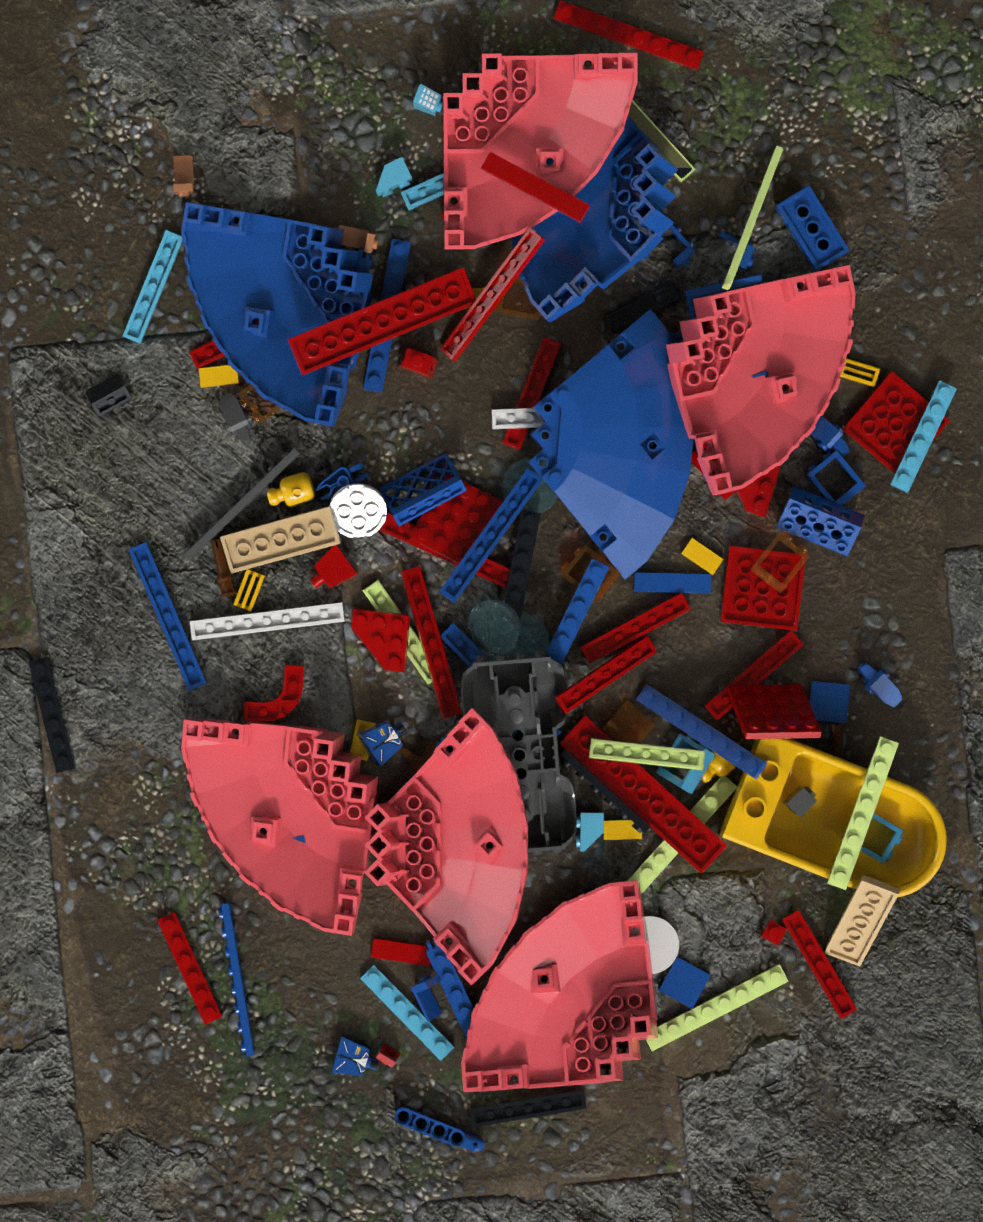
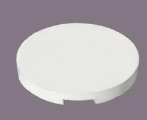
[329,483,387,538]
[633,916,679,974]

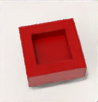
[761,920,787,946]
[376,1043,401,1068]

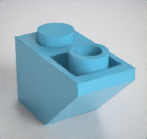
[376,157,412,197]
[576,812,604,851]

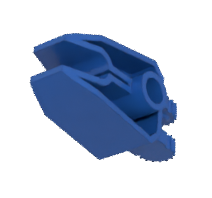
[811,416,849,456]
[315,462,369,500]
[858,662,903,707]

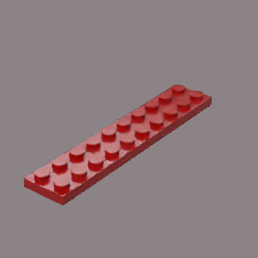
[287,267,476,375]
[559,715,727,874]

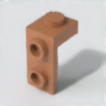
[173,155,195,197]
[339,225,379,253]

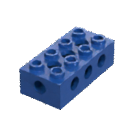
[775,186,850,272]
[777,486,865,556]

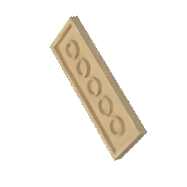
[220,506,341,573]
[824,875,900,967]

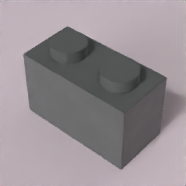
[783,786,817,818]

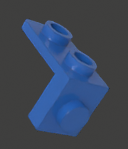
[668,224,695,268]
[718,231,755,271]
[411,974,442,1021]

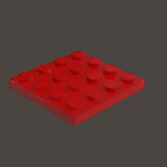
[842,371,951,474]
[409,474,504,574]
[720,546,806,631]
[727,684,822,739]

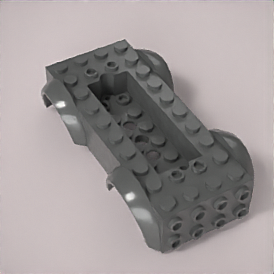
[461,650,577,855]

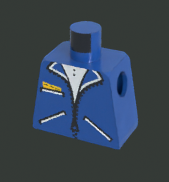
[357,722,407,766]
[332,1035,379,1076]

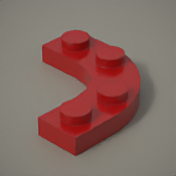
[244,665,304,722]

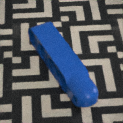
[395,1106,485,1152]

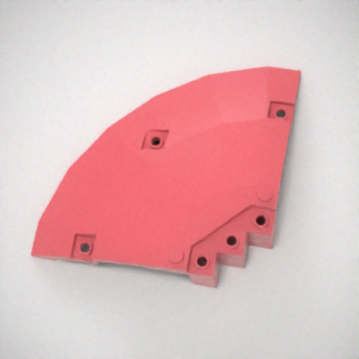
[443,53,638,249]
[666,265,856,495]
[364,708,528,985]
[181,718,378,936]
[461,880,658,1092]

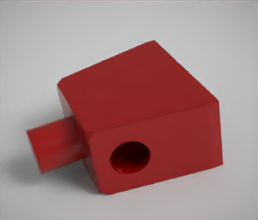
[398,348,439,379]
[309,545,358,588]

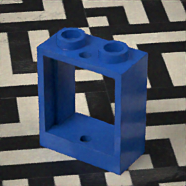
[806,450,866,505]

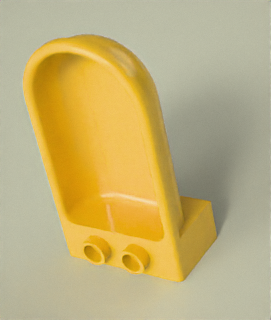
[718,738,947,897]

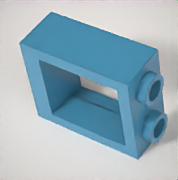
[656,733,715,794]
[842,813,904,863]

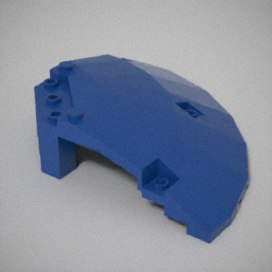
[510,116,678,323]
[181,202,373,426]
[527,309,693,580]

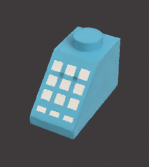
[413,84,443,116]

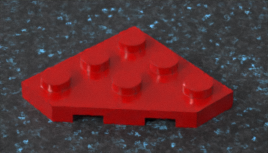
[735,465,781,517]
[351,608,410,673]

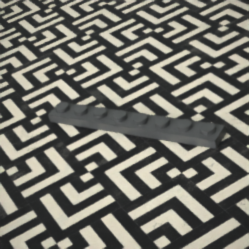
[184,448,301,561]

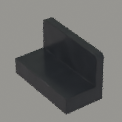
[85,374,132,417]

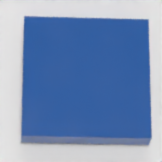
[809,681,850,723]
[659,957,710,1009]

